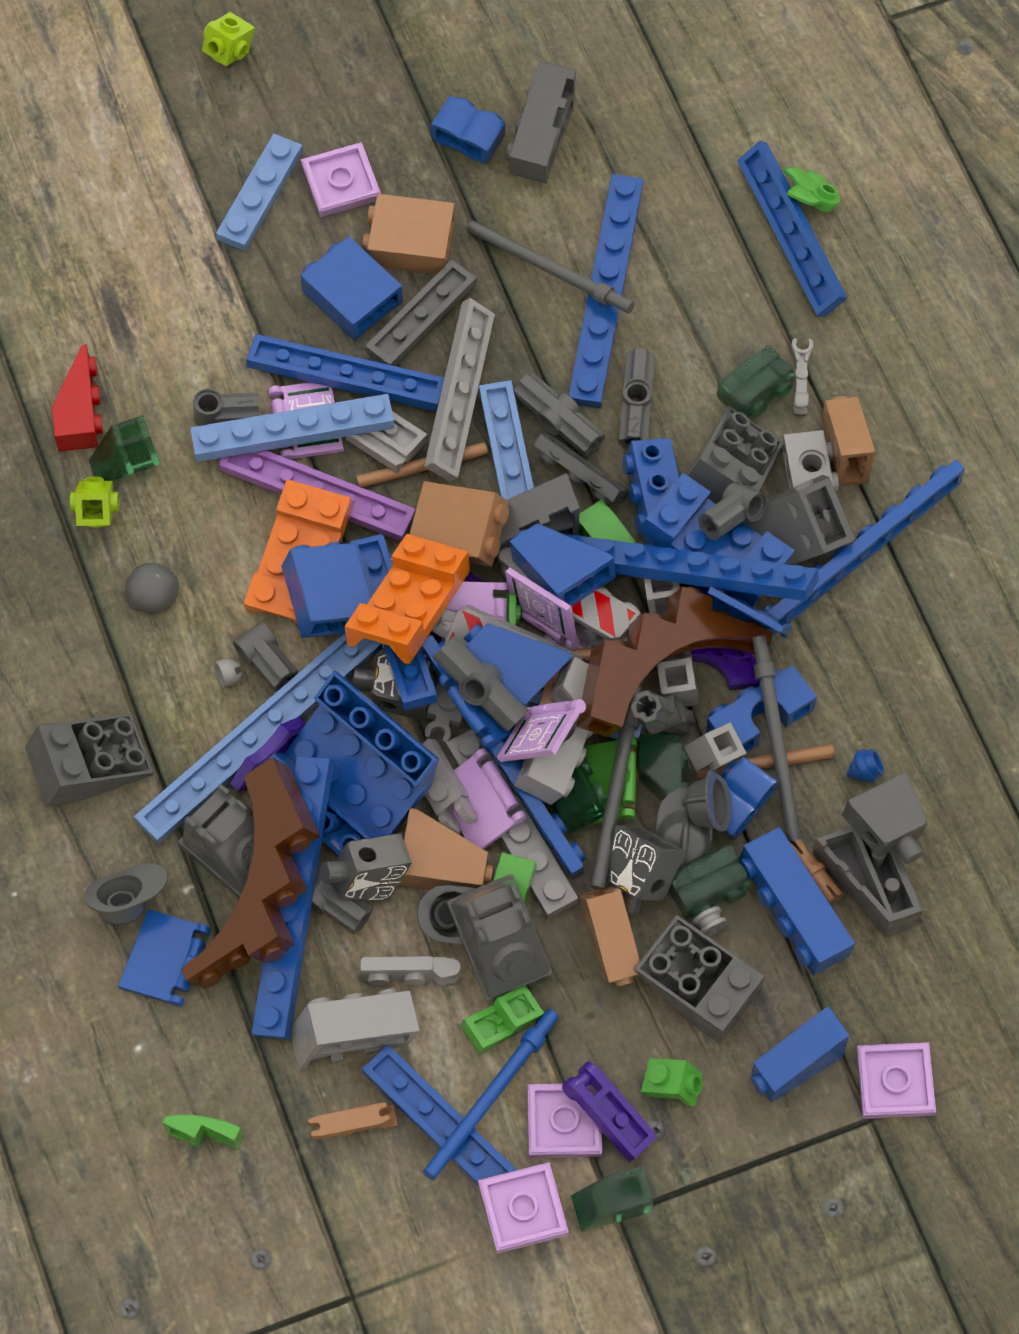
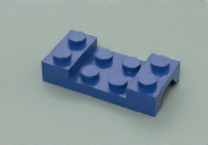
[640,473,795,607]

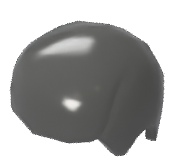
[125,562,179,615]

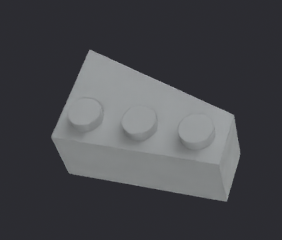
[290,989,420,1070]

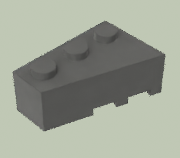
[505,60,576,184]
[493,473,580,563]
[813,826,923,936]

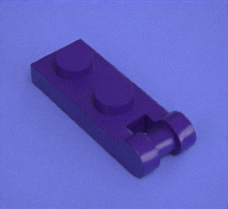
[562,1061,658,1162]

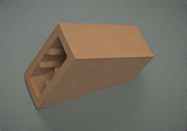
[822,396,875,486]
[399,808,494,890]
[577,886,640,986]

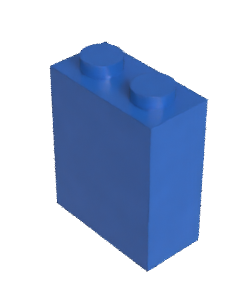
[300,236,403,341]
[281,542,371,638]

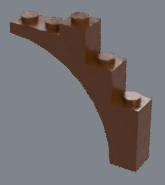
[576,586,773,737]
[181,758,320,988]

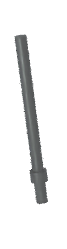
[467,220,635,314]
[752,635,801,843]
[590,687,642,890]

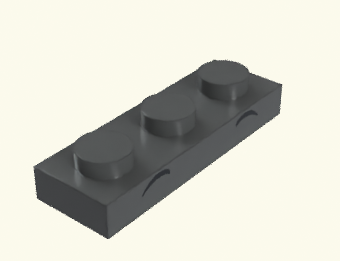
[534,434,629,504]

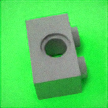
[781,430,839,492]

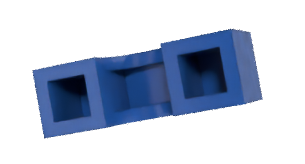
[706,665,817,760]

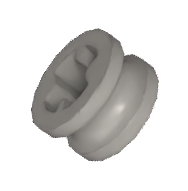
[692,906,728,937]

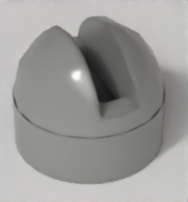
[214,658,242,688]

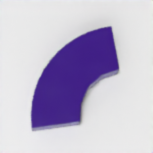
[691,648,760,690]
[230,717,306,791]

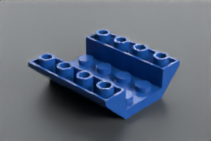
[269,671,439,855]

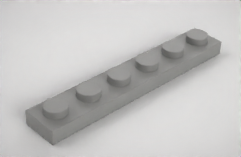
[424,298,495,482]
[446,729,579,919]

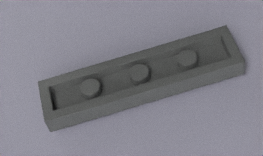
[365,259,477,366]

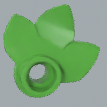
[783,167,841,212]

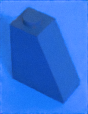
[509,523,616,606]
[463,623,572,706]
[750,1006,849,1103]

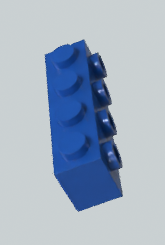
[622,438,679,547]
[739,827,855,976]

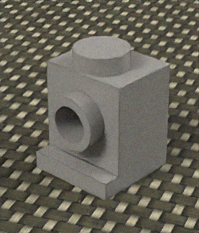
[684,722,746,772]

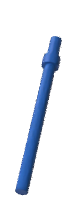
[423,1009,559,1180]

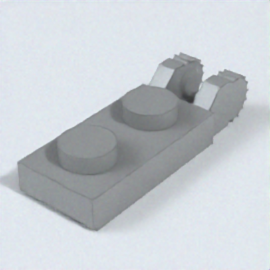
[422,739,477,834]
[361,956,461,987]

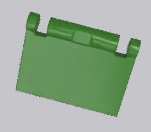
[573,737,637,827]

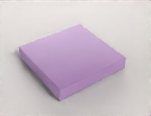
[301,142,381,218]
[856,1042,936,1119]
[528,1084,602,1158]
[478,1162,569,1254]

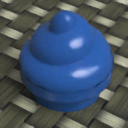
[847,749,884,783]

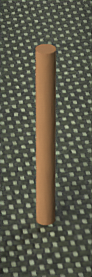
[356,442,488,488]
[696,744,835,780]

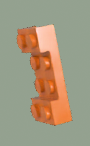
[243,479,353,624]
[345,534,470,664]

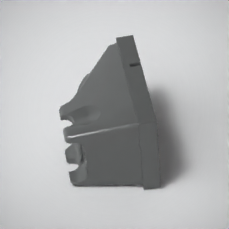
[178,784,255,898]
[445,874,552,1001]

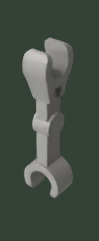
[791,338,813,415]

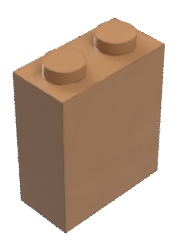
[362,193,455,274]
[410,481,509,567]

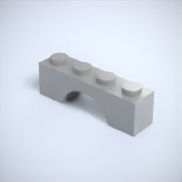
[644,578,700,707]
[514,657,593,805]

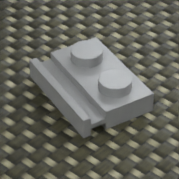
[346,411,428,473]

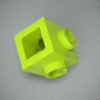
[201,12,255,66]
[70,476,120,528]

